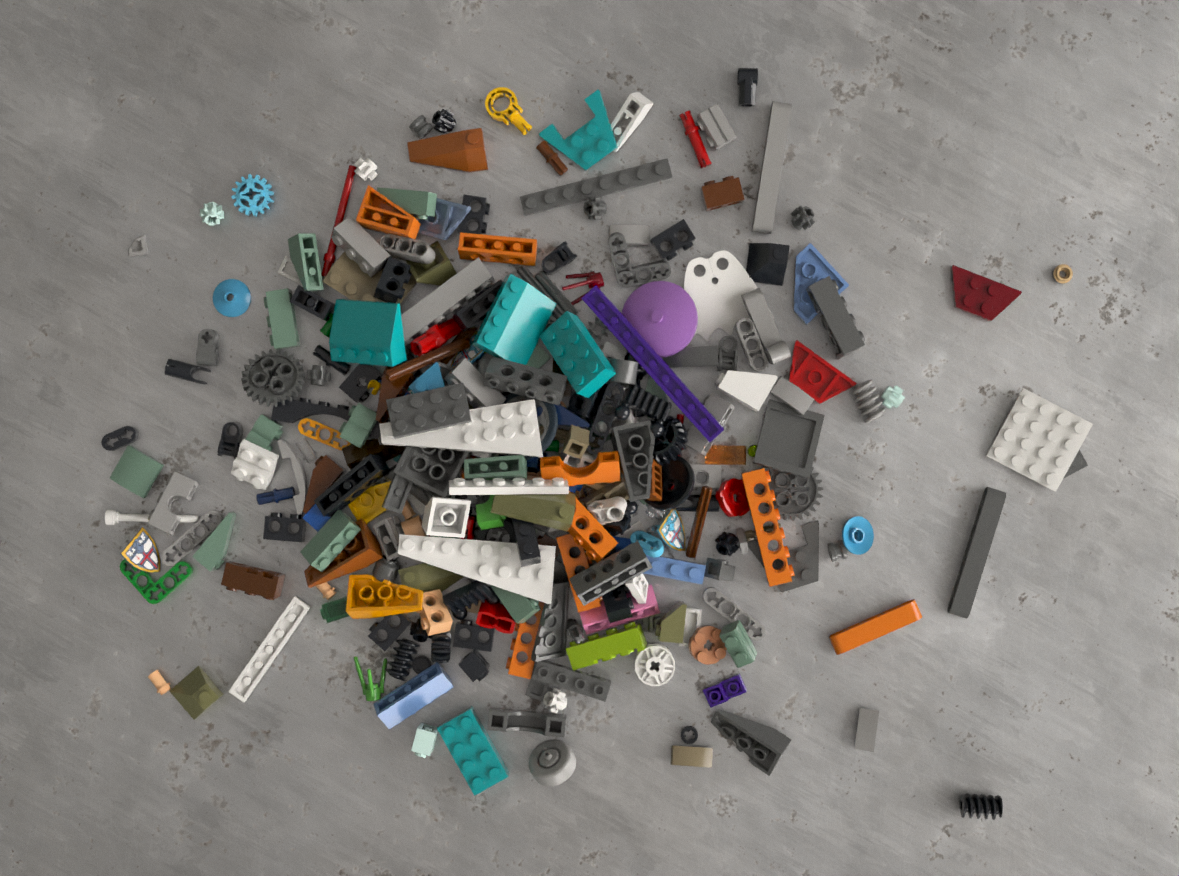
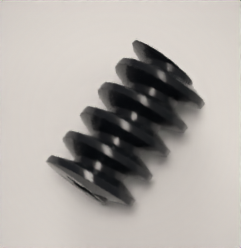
[385,638,420,681]
[960,793,1003,820]

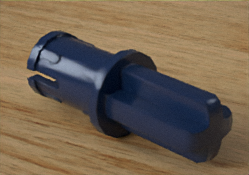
[256,486,296,505]

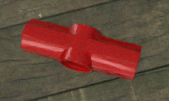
[410,318,461,356]

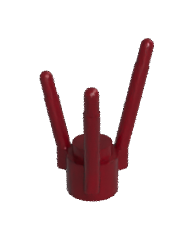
[562,271,604,305]

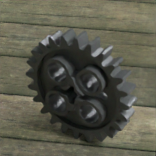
[241,349,305,407]
[760,466,823,521]

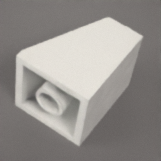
[715,370,778,412]

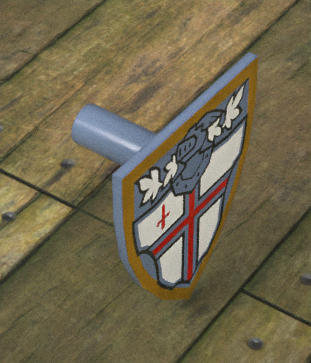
[121,527,160,573]

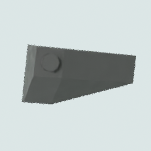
[610,420,655,502]
[711,709,791,776]

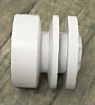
[634,642,675,686]

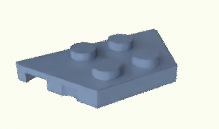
[411,198,471,240]

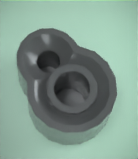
[607,358,638,385]

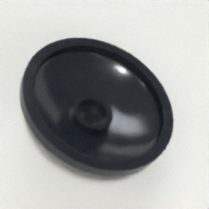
[644,456,695,510]

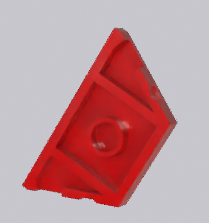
[788,340,857,404]

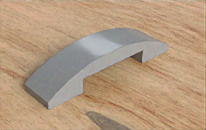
[277,439,308,515]

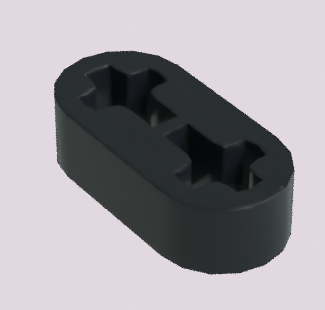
[101,426,139,451]

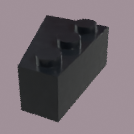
[452,279,503,332]

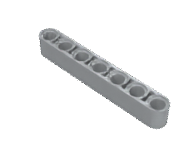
[752,101,792,234]

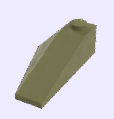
[491,492,576,531]
[398,562,465,593]

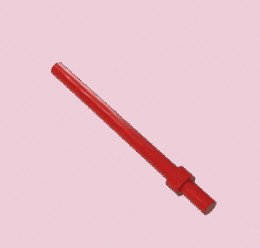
[321,165,357,277]

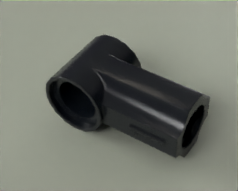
[737,68,758,107]

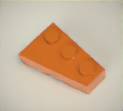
[356,185,421,239]

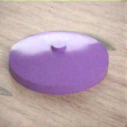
[622,281,698,358]

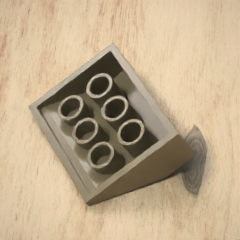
[322,251,417,309]

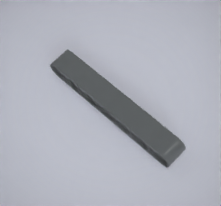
[947,487,1006,619]

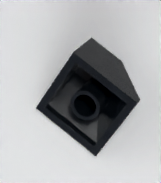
[746,243,790,286]

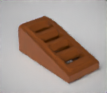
[648,459,662,501]

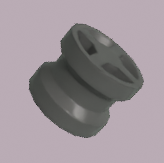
[409,115,433,139]
[827,540,848,562]

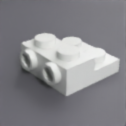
[231,439,279,490]

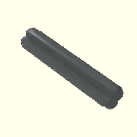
[535,271,578,315]

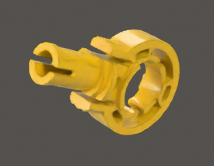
[485,87,532,135]

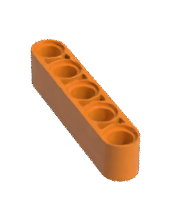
[829,599,922,655]

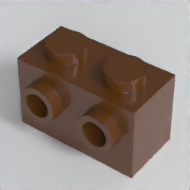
[700,176,745,212]

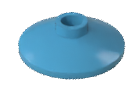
[213,279,251,317]
[842,516,874,555]

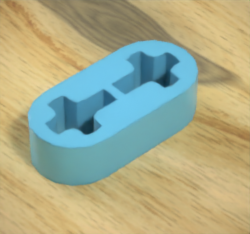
[630,531,664,558]

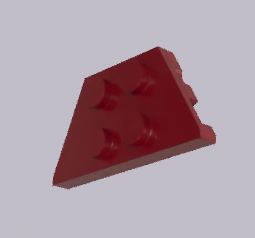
[951,265,1022,321]

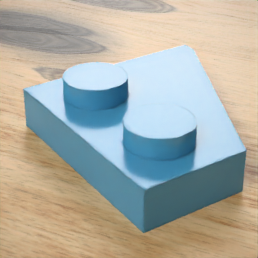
[409,362,445,393]

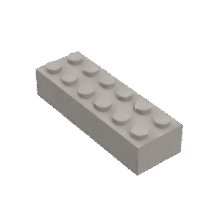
[401,257,494,349]

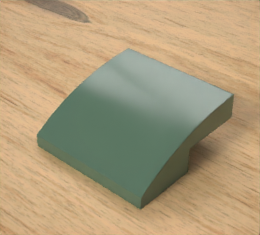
[110,445,164,498]

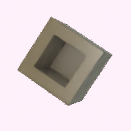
[563,425,590,459]

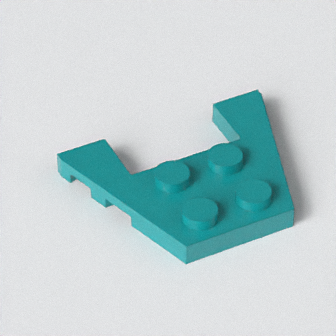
[539,89,618,170]

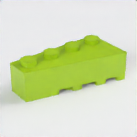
[566,621,648,670]

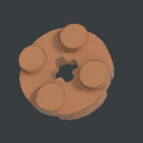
[688,625,727,665]

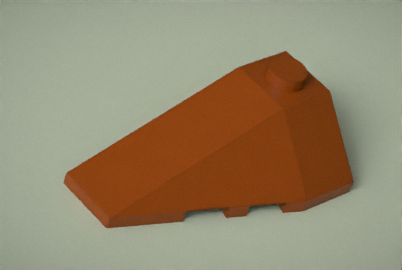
[407,128,488,173]
[304,518,383,588]

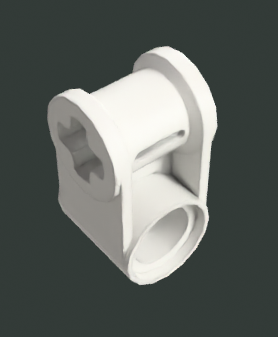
[587,496,627,525]

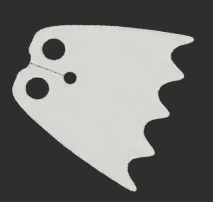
[684,250,774,346]

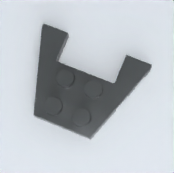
[747,520,819,592]

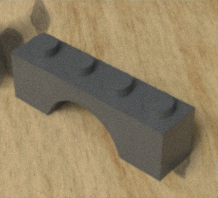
[487,707,566,738]

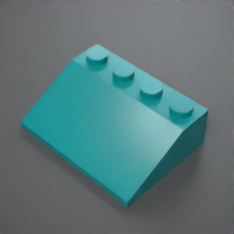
[471,274,556,365]
[329,299,407,367]

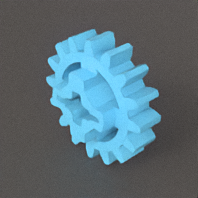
[231,174,274,217]

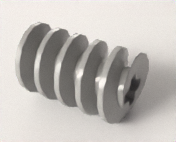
[851,380,886,423]

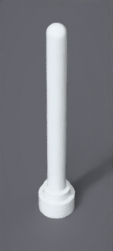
[105,510,200,525]

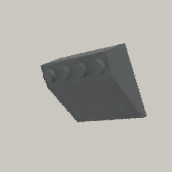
[393,446,473,498]

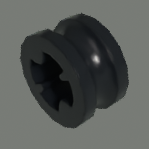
[681,726,698,744]

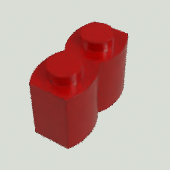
[476,599,516,634]

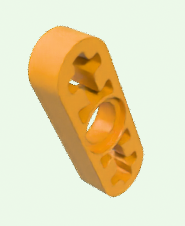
[298,418,352,450]

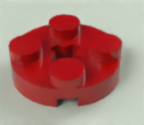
[715,478,750,517]

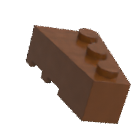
[221,561,286,600]

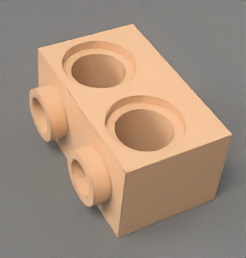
[416,589,453,636]

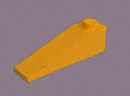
[346,574,423,619]

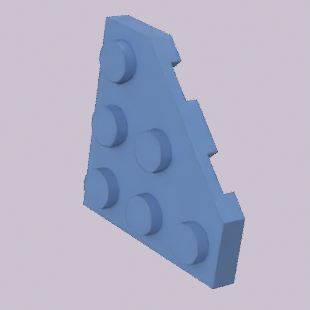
[793,243,849,324]

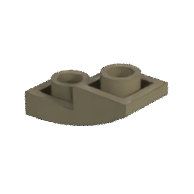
[671,745,713,768]

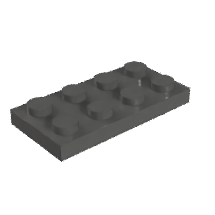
[386,383,472,439]

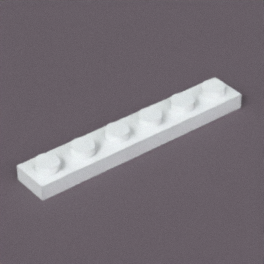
[449,477,569,495]
[228,596,311,702]

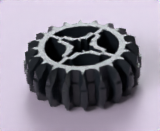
[650,415,688,466]

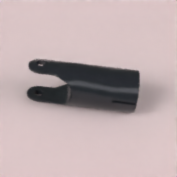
[165,358,211,384]
[676,495,719,512]

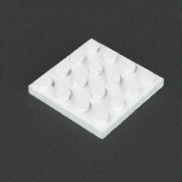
[986,388,1093,492]

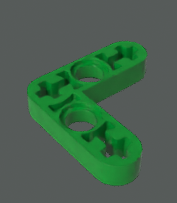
[120,559,193,604]

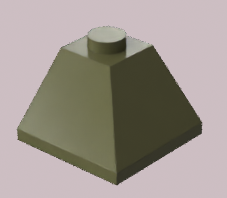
[405,240,457,286]
[655,601,687,644]
[170,666,224,720]

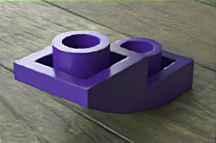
[703,673,747,708]

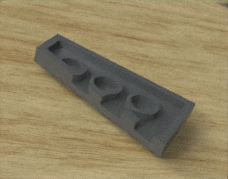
[530,580,569,662]

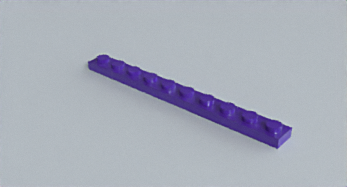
[581,285,725,442]

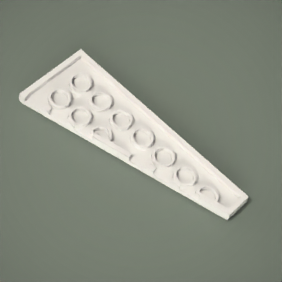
[379,399,543,458]
[398,534,556,604]

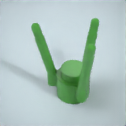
[354,656,387,701]

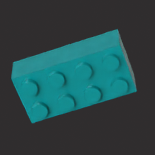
[539,311,616,398]
[437,706,509,796]

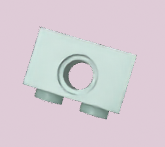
[411,722,438,758]

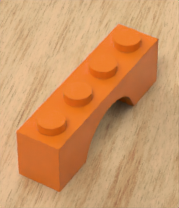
[540,451,620,486]

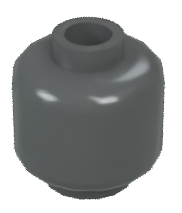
[372,555,400,583]

